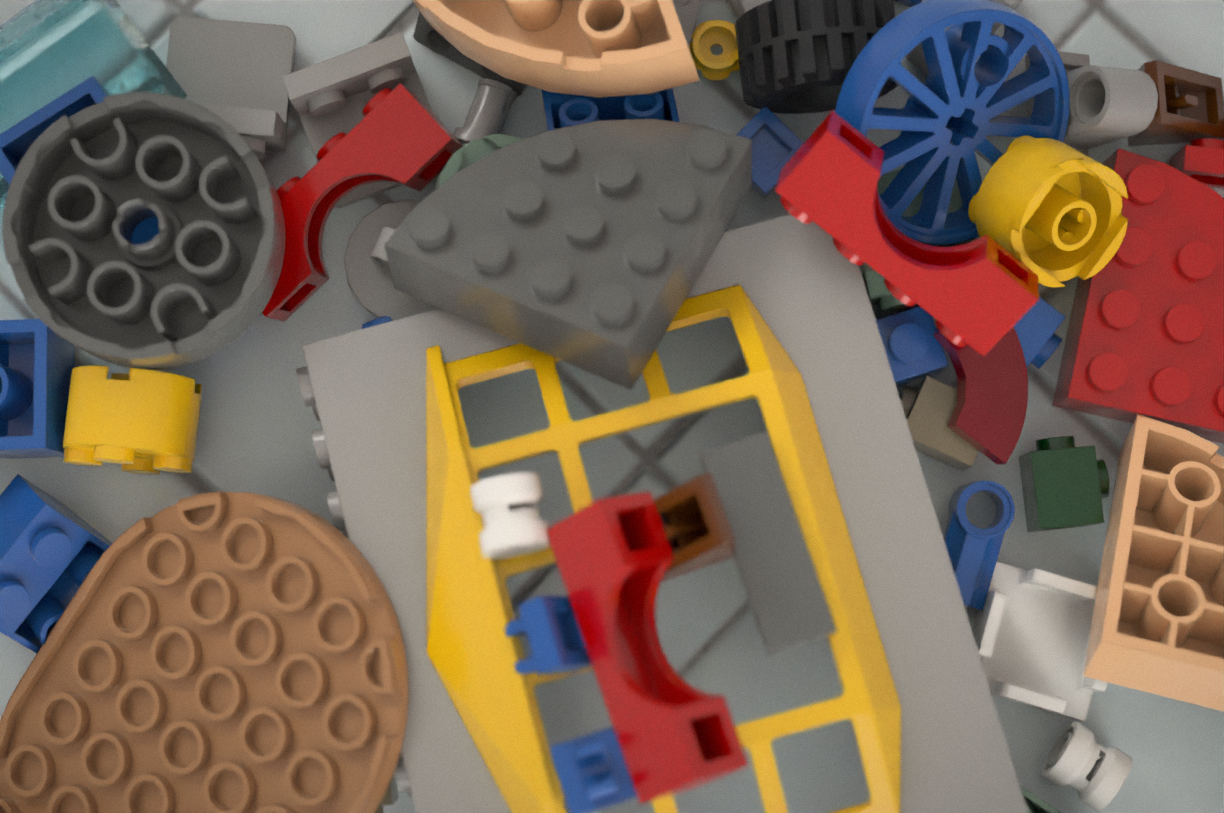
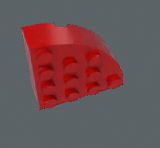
[1052,148,1224,444]

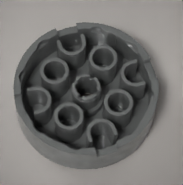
[2,92,286,369]

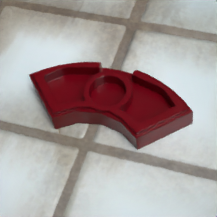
[933,327,1028,465]

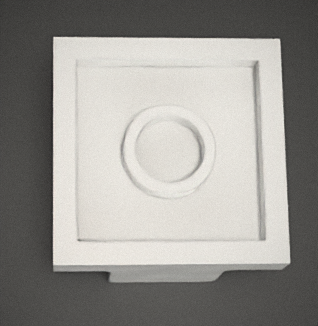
[972,562,1108,722]

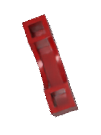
[262,83,464,322]
[775,110,1039,356]
[546,491,749,805]

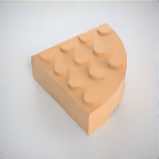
[412,0,700,98]
[1083,414,1224,711]

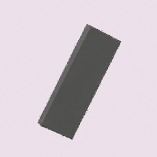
[699,431,837,656]

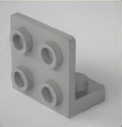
[281,32,432,208]

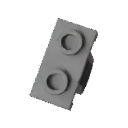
[1025,51,1158,157]

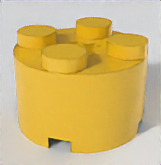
[968,135,1128,288]
[63,366,202,475]

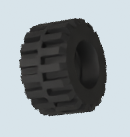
[735,0,901,114]

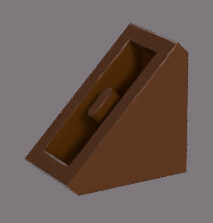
[1128,60,1224,146]
[654,473,735,583]

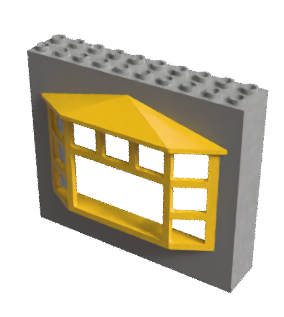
[296,214,1028,813]

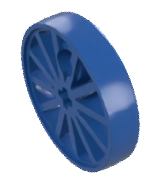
[835,0,1070,244]

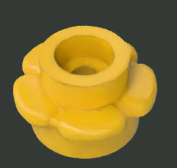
[689,20,740,81]

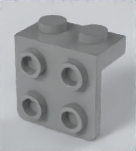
[163,17,296,157]

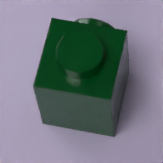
[1019,436,1109,532]

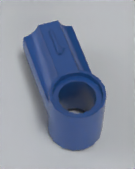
[943,481,1015,611]

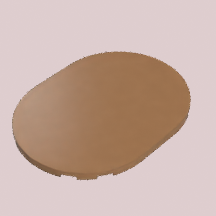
[0,491,409,813]

